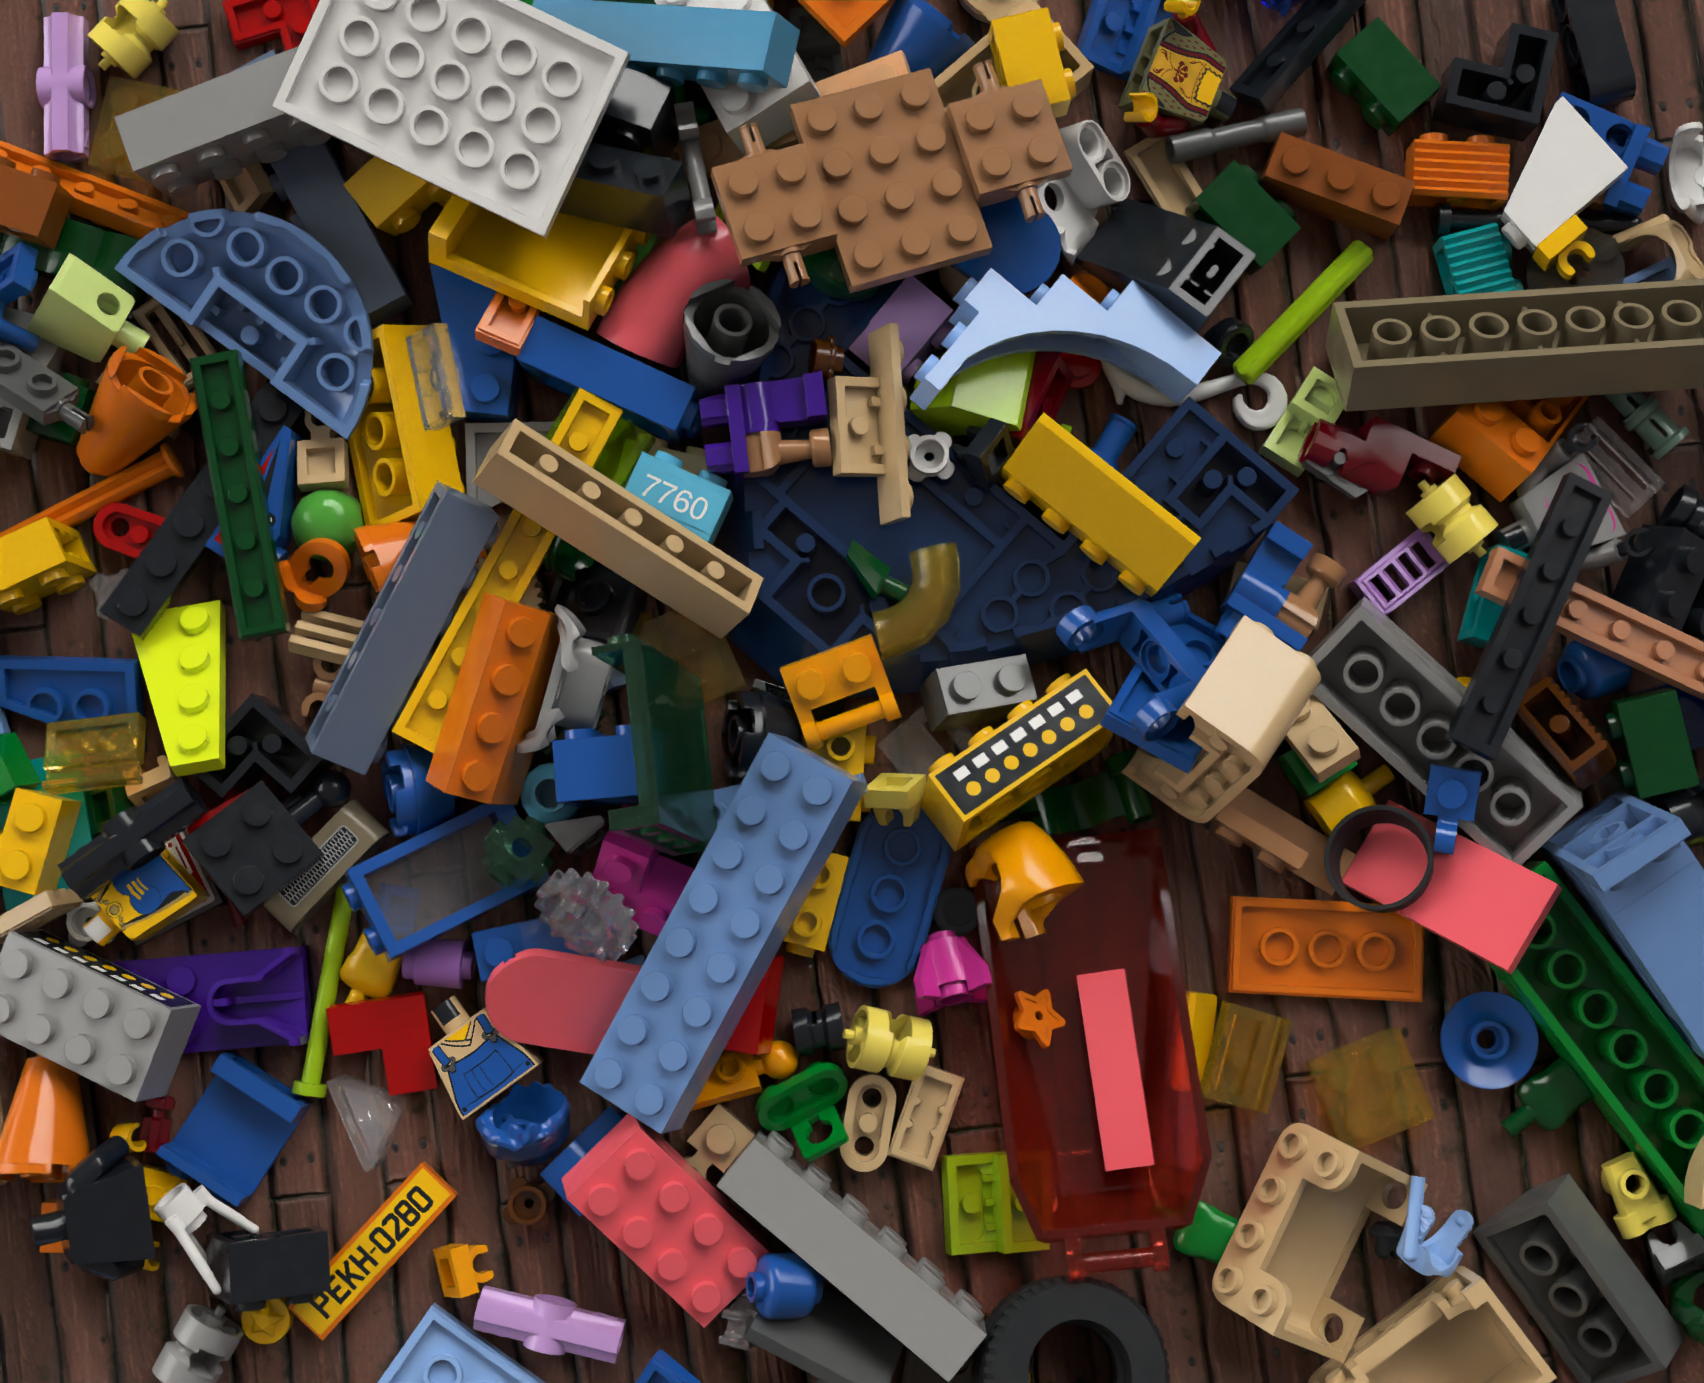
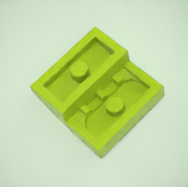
[941,1150,1050,1256]

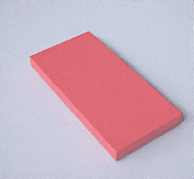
[1342,800,1562,975]

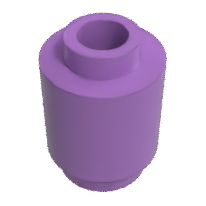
[402,938,476,989]

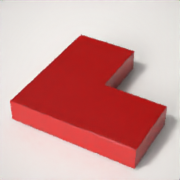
[222,0,320,51]
[326,991,439,1096]

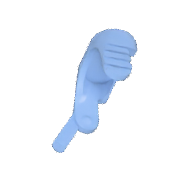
[1396,1175,1474,1278]

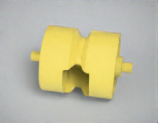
[87,0,180,80]
[1406,473,1499,564]
[842,1005,936,1082]

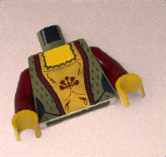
[1117,0,1237,138]

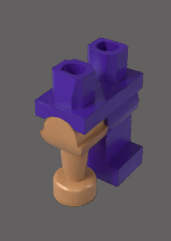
[699,371,832,481]

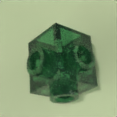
[480,814,555,890]

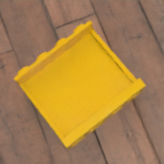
[428,194,652,331]

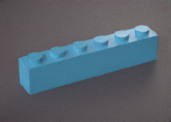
[532,0,800,93]

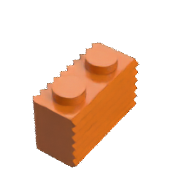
[1405,132,1510,211]

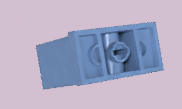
[1540,790,1704,1059]

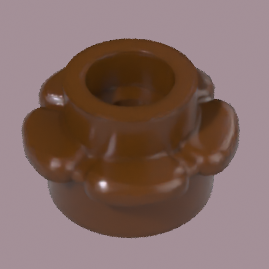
[808,335,844,383]

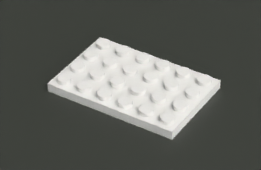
[272,0,631,239]

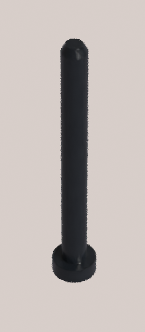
[1431,203,1643,236]

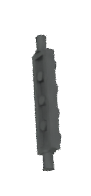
[0,339,95,434]

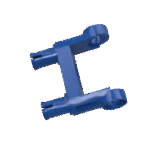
[1056,593,1207,743]

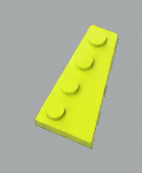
[132,600,226,777]

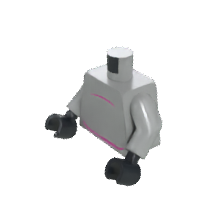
[1497,421,1656,571]

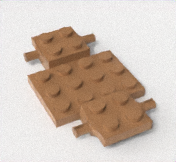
[711,60,1073,293]

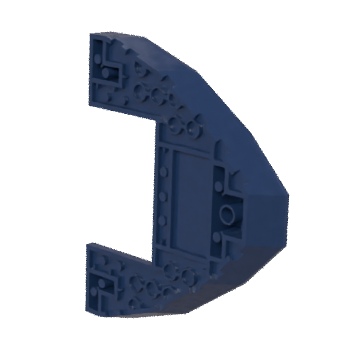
[721,261,1300,699]

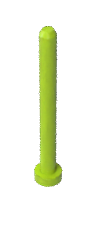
[291,884,352,1098]

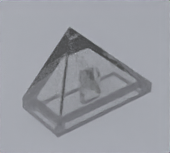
[326,1074,408,1172]

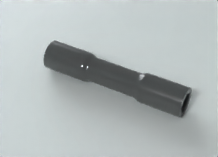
[1165,107,1308,165]

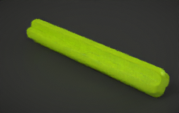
[1233,240,1373,385]

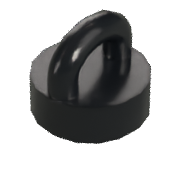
[1203,317,1254,367]

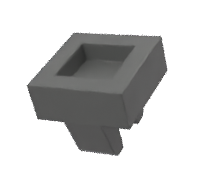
[1646,1220,1704,1287]

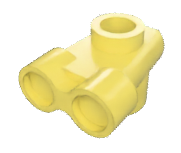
[1600,1152,1677,1239]

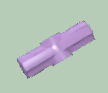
[36,12,97,163]
[473,1285,627,1364]

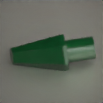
[846,539,909,603]

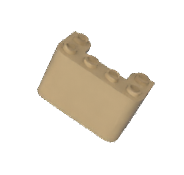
[1121,615,1321,823]
[1308,1266,1557,1383]

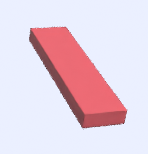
[1076,968,1156,1171]

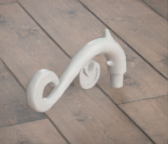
[1101,361,1288,431]

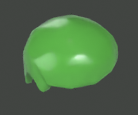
[291,489,364,562]

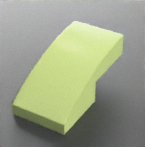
[1258,366,1344,477]

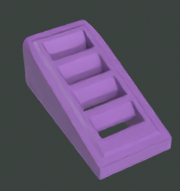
[1347,528,1451,616]

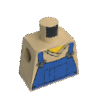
[428,995,545,1120]

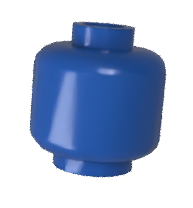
[1557,640,1632,700]
[746,1252,823,1320]

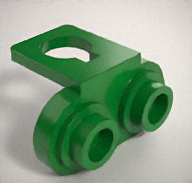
[755,1061,849,1162]

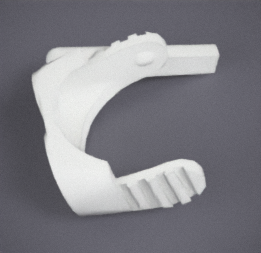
[1666,122,1704,225]

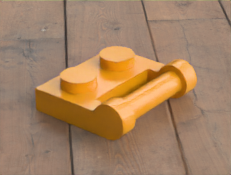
[780,634,902,751]

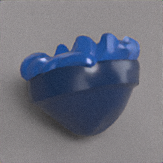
[475,1080,571,1167]

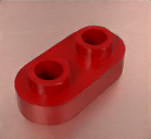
[93,502,166,559]

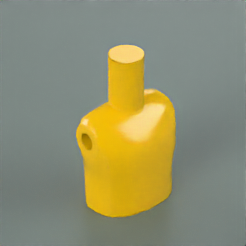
[1304,764,1395,838]
[339,928,403,1003]

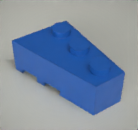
[430,265,523,423]

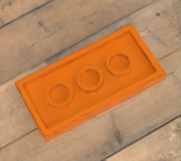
[1227,896,1425,1002]

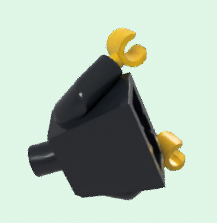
[29,1122,160,1281]

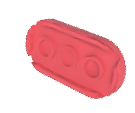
[485,948,642,1055]

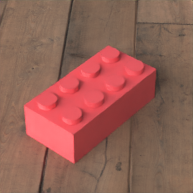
[561,1113,773,1328]

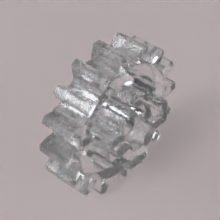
[534,868,639,962]

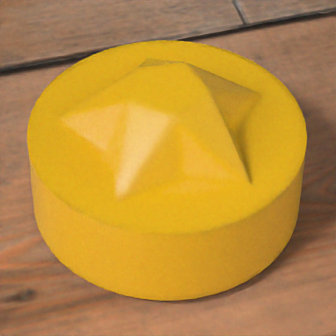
[241,1297,294,1344]

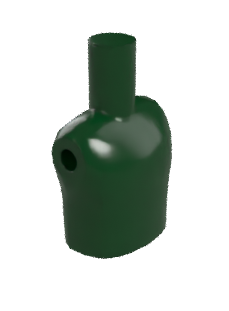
[1500,1057,1593,1138]

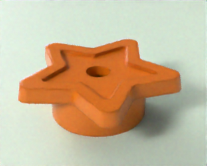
[1013,989,1066,1049]

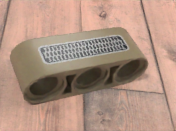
[263,799,390,933]

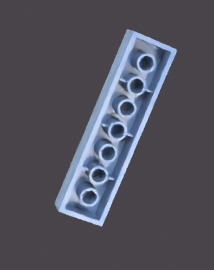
[580,733,868,1134]

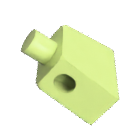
[26,253,151,362]

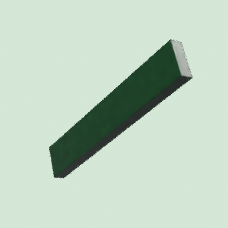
[189,349,291,642]

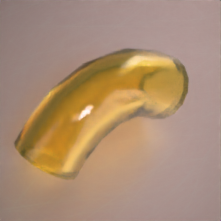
[872,543,961,660]

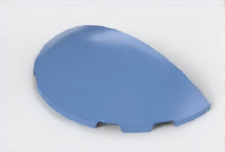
[114,208,375,440]

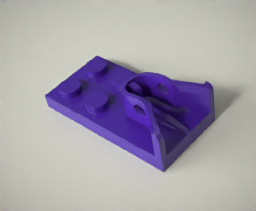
[111,946,311,1053]

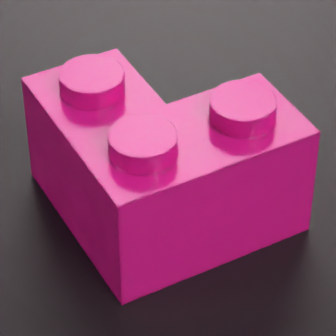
[584,803,694,936]

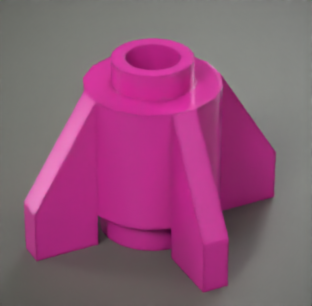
[913,930,992,1016]

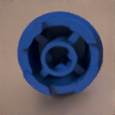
[381,744,460,837]

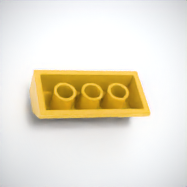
[348,324,465,526]
[1000,412,1201,597]

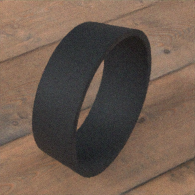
[1324,805,1433,913]

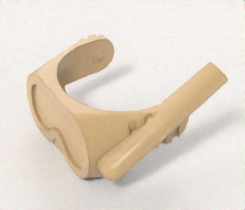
[1591,214,1704,280]

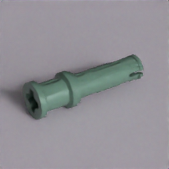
[1603,392,1690,461]

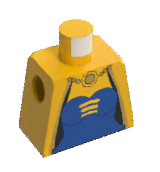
[83,848,211,946]

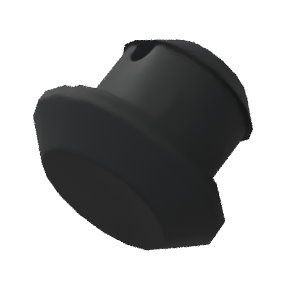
[1368,1221,1404,1260]

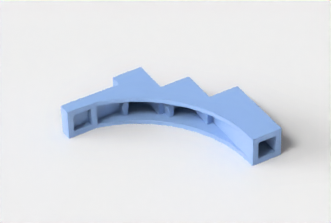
[909,268,1221,411]

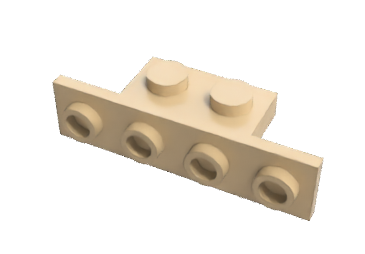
[827,323,914,525]

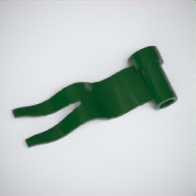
[973,750,1157,853]

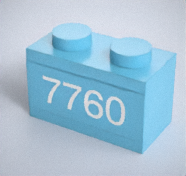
[625,450,734,545]

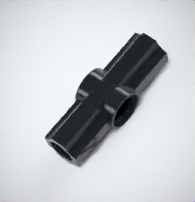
[58,778,209,899]

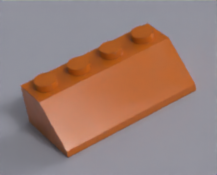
[425,592,560,805]

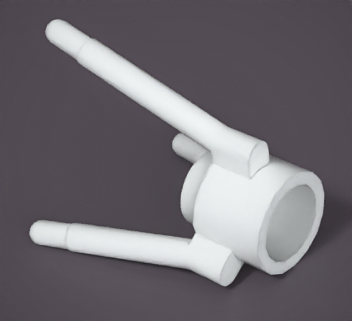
[154,1183,259,1295]

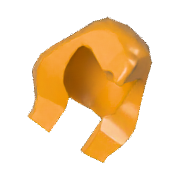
[965,821,1085,942]

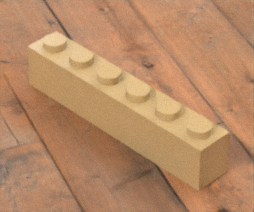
[473,418,764,639]

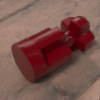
[139,1095,176,1153]

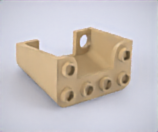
[1212,1122,1428,1363]

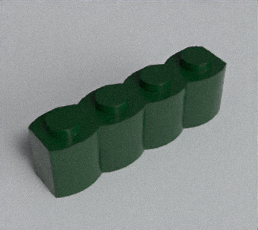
[0,219,147,305]

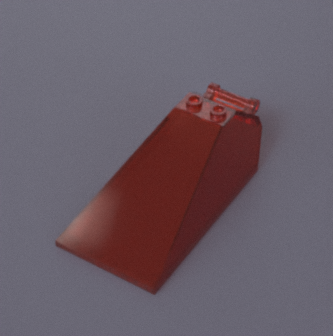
[969,828,1212,1281]

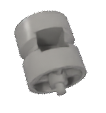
[152,1304,244,1383]

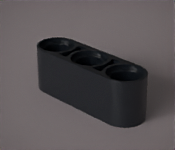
[1550,0,1636,108]

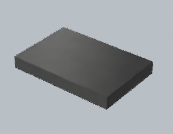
[744,1287,904,1383]

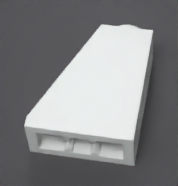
[1501,96,1628,254]

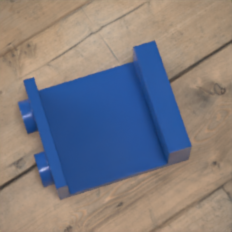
[156,1050,313,1207]

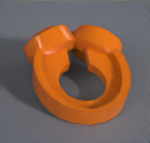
[279,538,351,612]

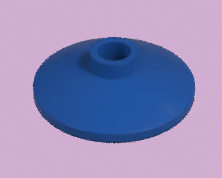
[1440,991,1539,1089]

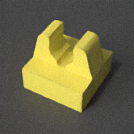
[863,772,926,827]

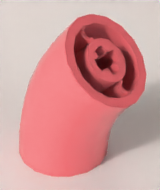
[596,216,750,369]

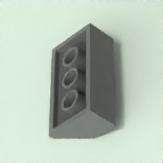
[1473,1173,1686,1383]

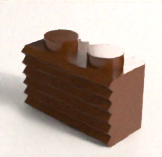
[1516,677,1617,791]

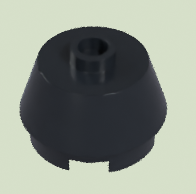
[722,687,802,779]

